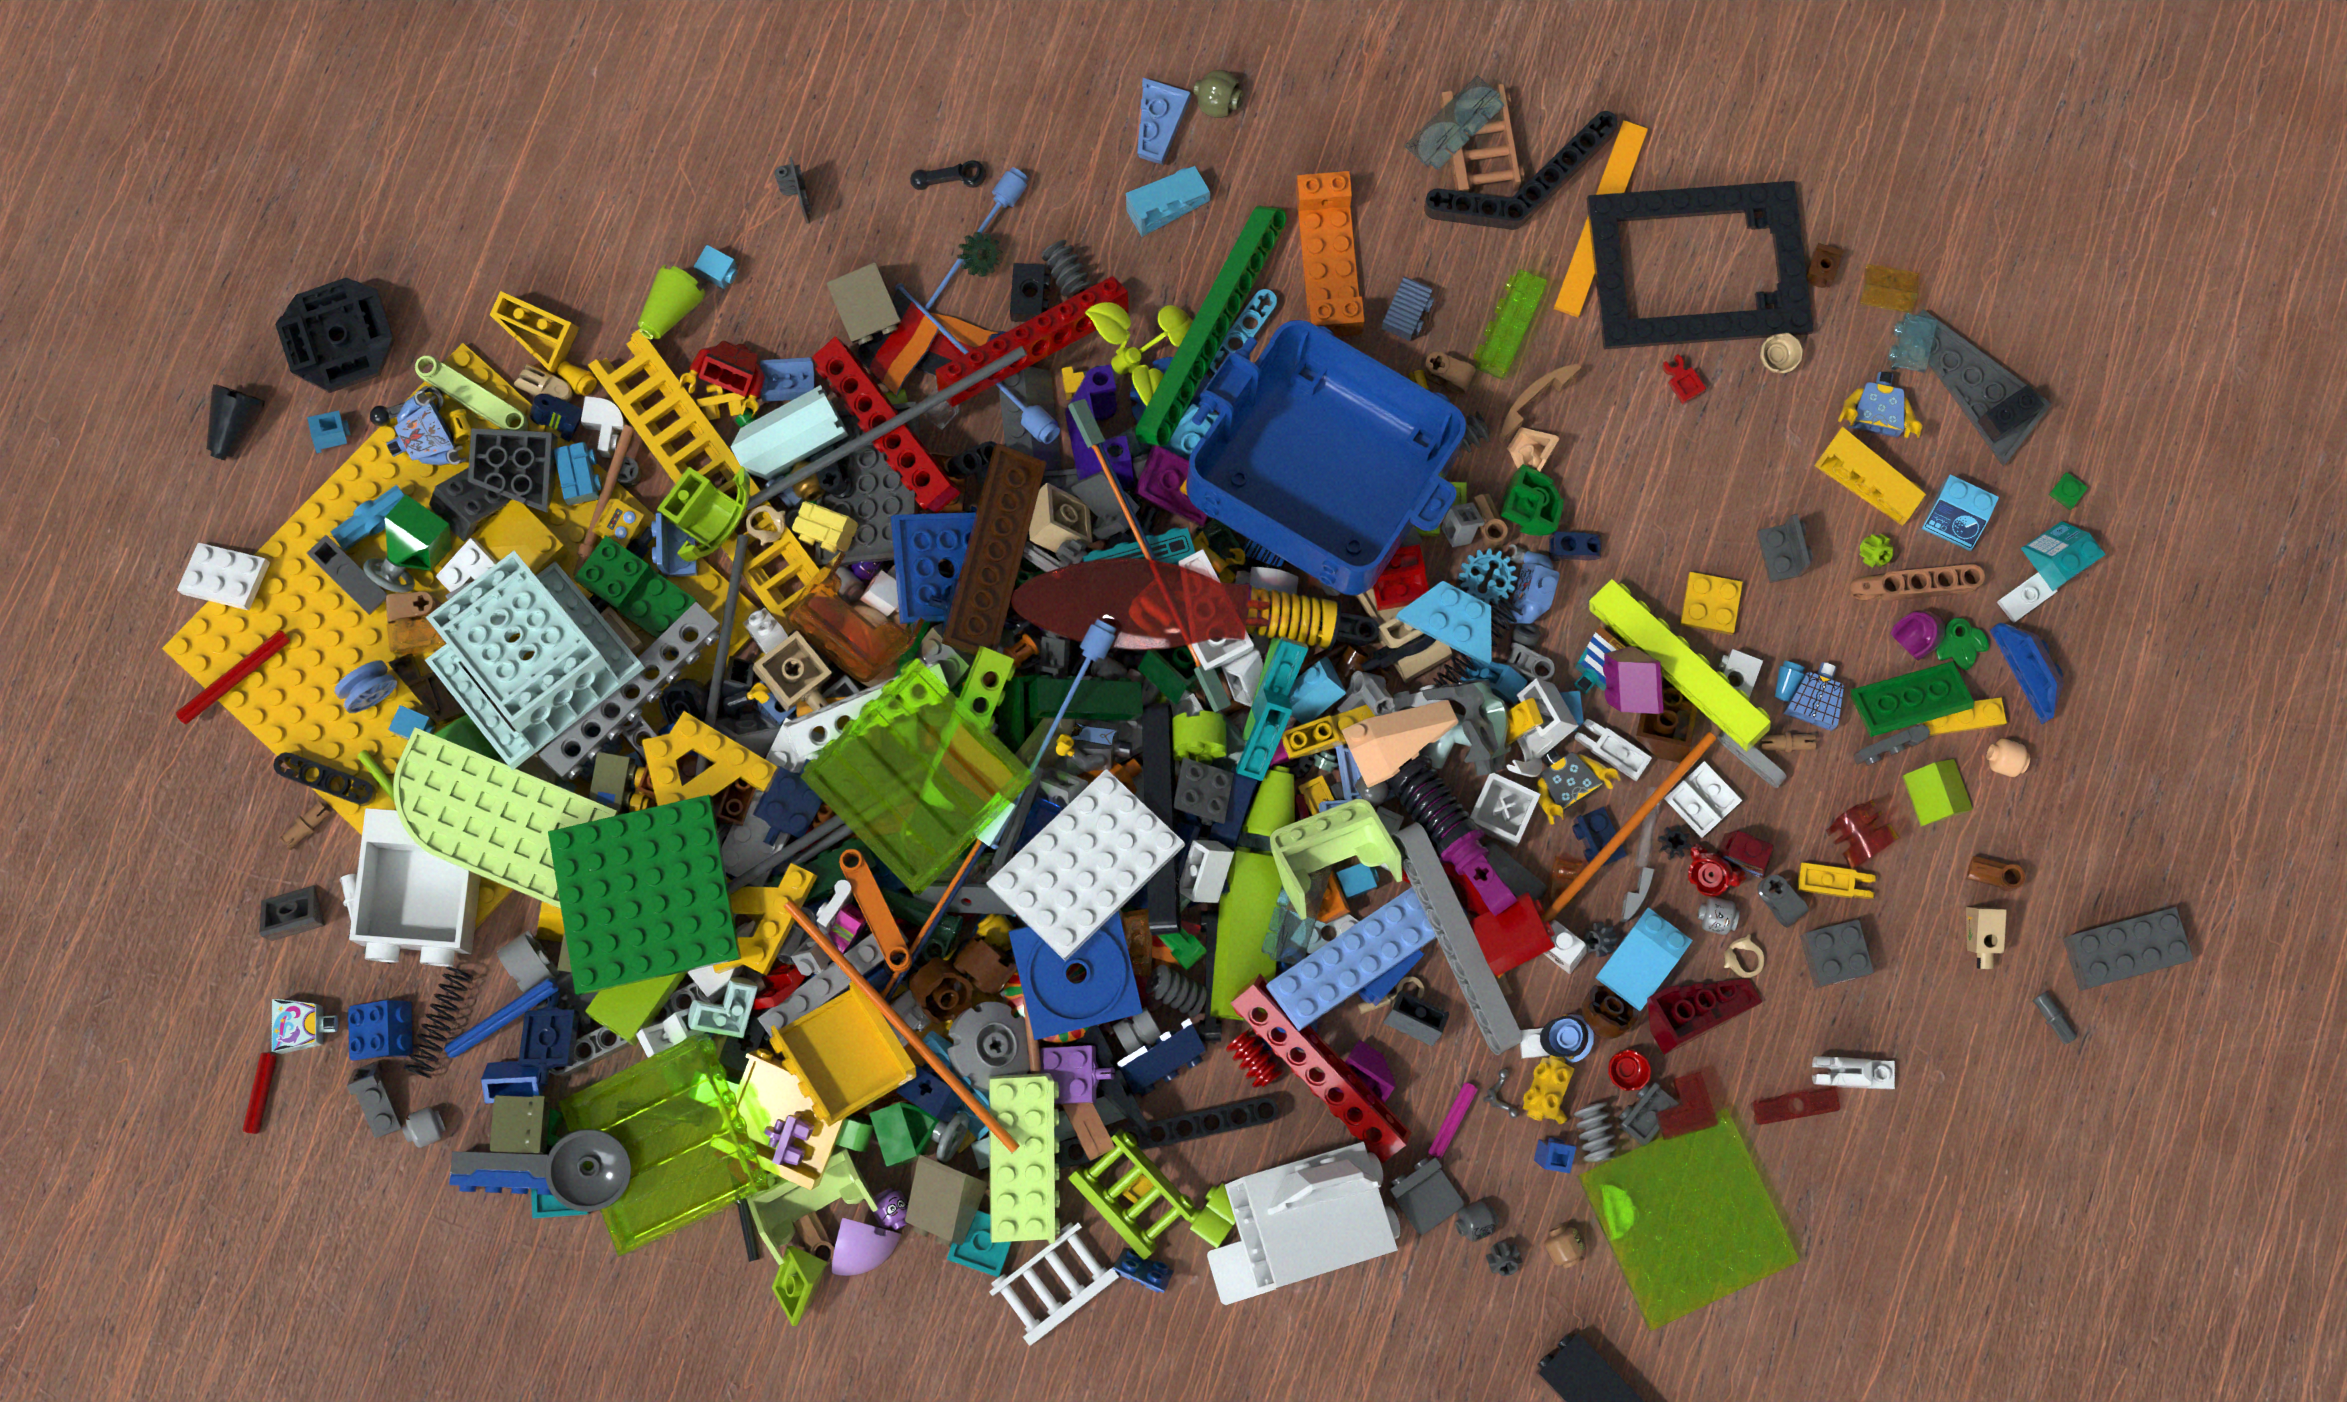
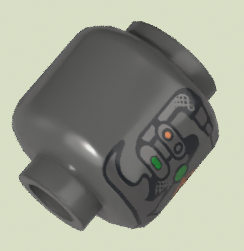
[1455,1201,1499,1242]

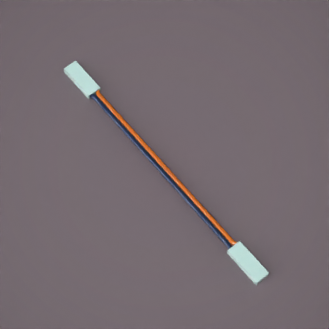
[881,795,1017,1003]

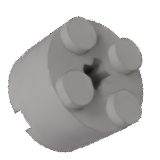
[497,930,560,993]

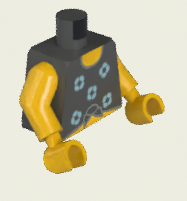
[1537,747,1621,825]

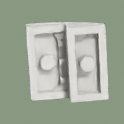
[1664,761,1742,838]

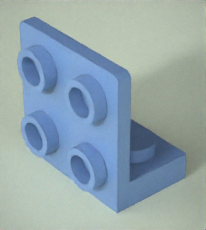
[651,512,698,577]

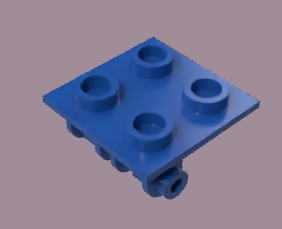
[1112,1248,1174,1293]

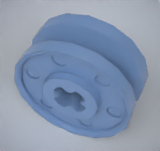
[334,660,397,713]

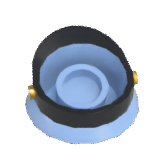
[1540,1014,1594,1063]

